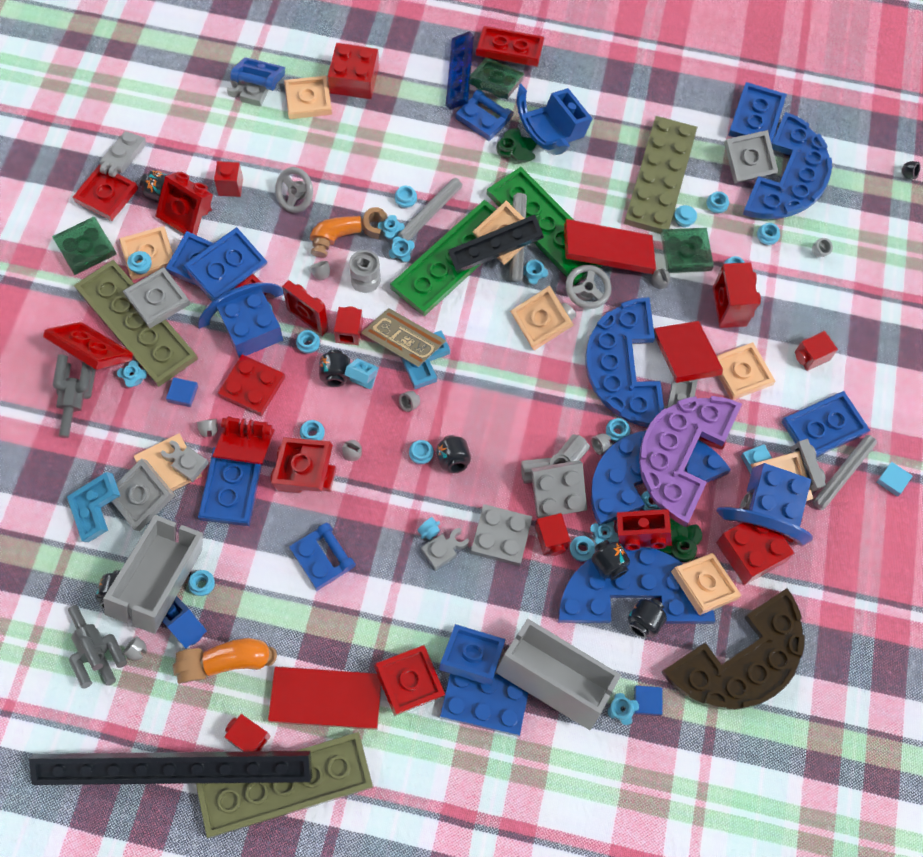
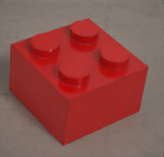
[328,43,379,100]
[712,262,761,328]
[716,523,795,586]

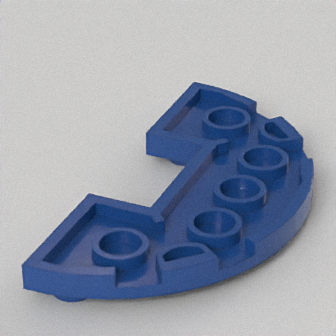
[743,112,832,219]
[585,297,664,428]
[591,431,731,526]
[558,547,715,624]

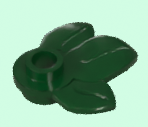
[496,128,537,162]
[657,518,702,562]

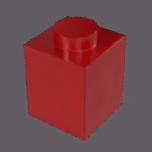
[214,161,243,197]
[334,306,363,346]
[794,331,838,371]
[535,513,571,556]
[224,714,271,751]

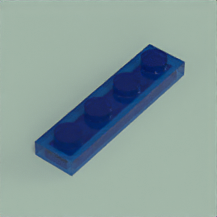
[446,31,474,110]

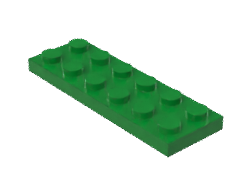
[487,167,603,285]
[390,200,496,316]

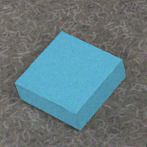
[877,462,913,497]

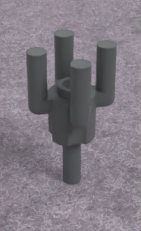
[52,354,96,438]
[68,605,127,689]

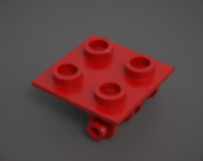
[212,416,275,465]

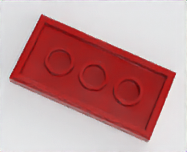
[564,219,656,274]
[268,667,382,730]

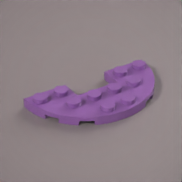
[639,396,742,527]

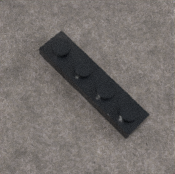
[448,214,544,273]

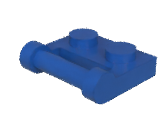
[230,57,285,91]
[456,89,514,141]
[289,523,356,591]

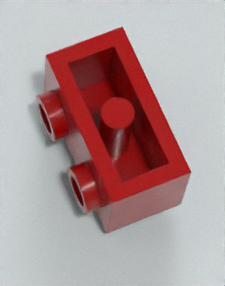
[617,509,672,551]

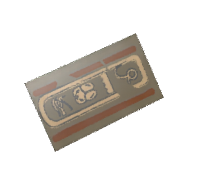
[361,308,446,367]

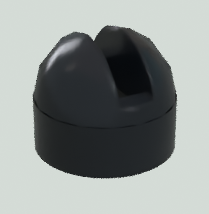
[901,161,921,179]

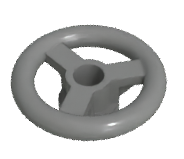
[275,167,313,213]
[566,265,611,309]

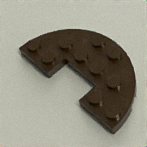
[661,588,805,710]

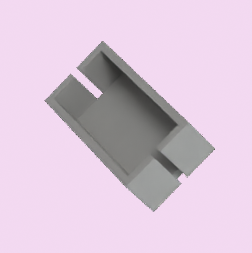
[103,515,203,634]
[496,618,621,730]

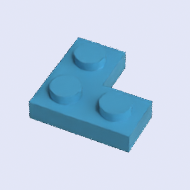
[401,330,450,390]
[67,472,120,543]

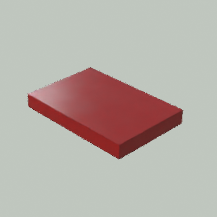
[476,26,545,67]
[654,321,723,383]
[43,322,133,370]

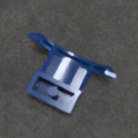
[517,84,593,155]
[198,282,284,358]
[716,463,813,546]

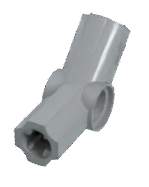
[521,434,590,484]

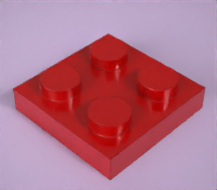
[72,164,139,221]
[282,280,329,336]
[218,354,285,417]
[374,645,445,717]

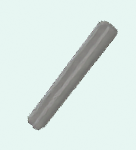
[398,178,462,241]
[509,193,527,282]
[813,435,877,510]

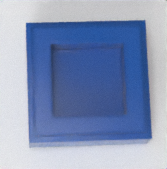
[166,377,198,407]
[634,686,663,716]

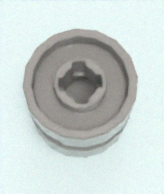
[349,250,381,293]

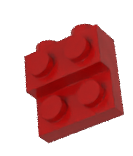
[155,172,213,235]
[271,437,333,493]

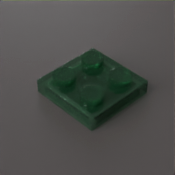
[468,58,524,99]
[52,216,117,275]
[661,227,714,273]

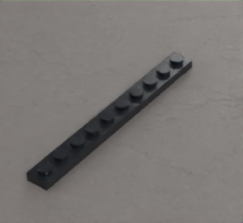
[29,751,312,785]

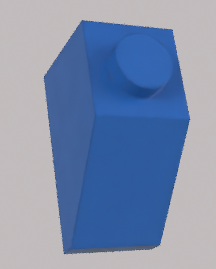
[163,596,207,649]

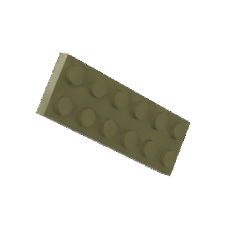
[624,116,697,236]
[74,260,198,387]
[196,732,374,839]

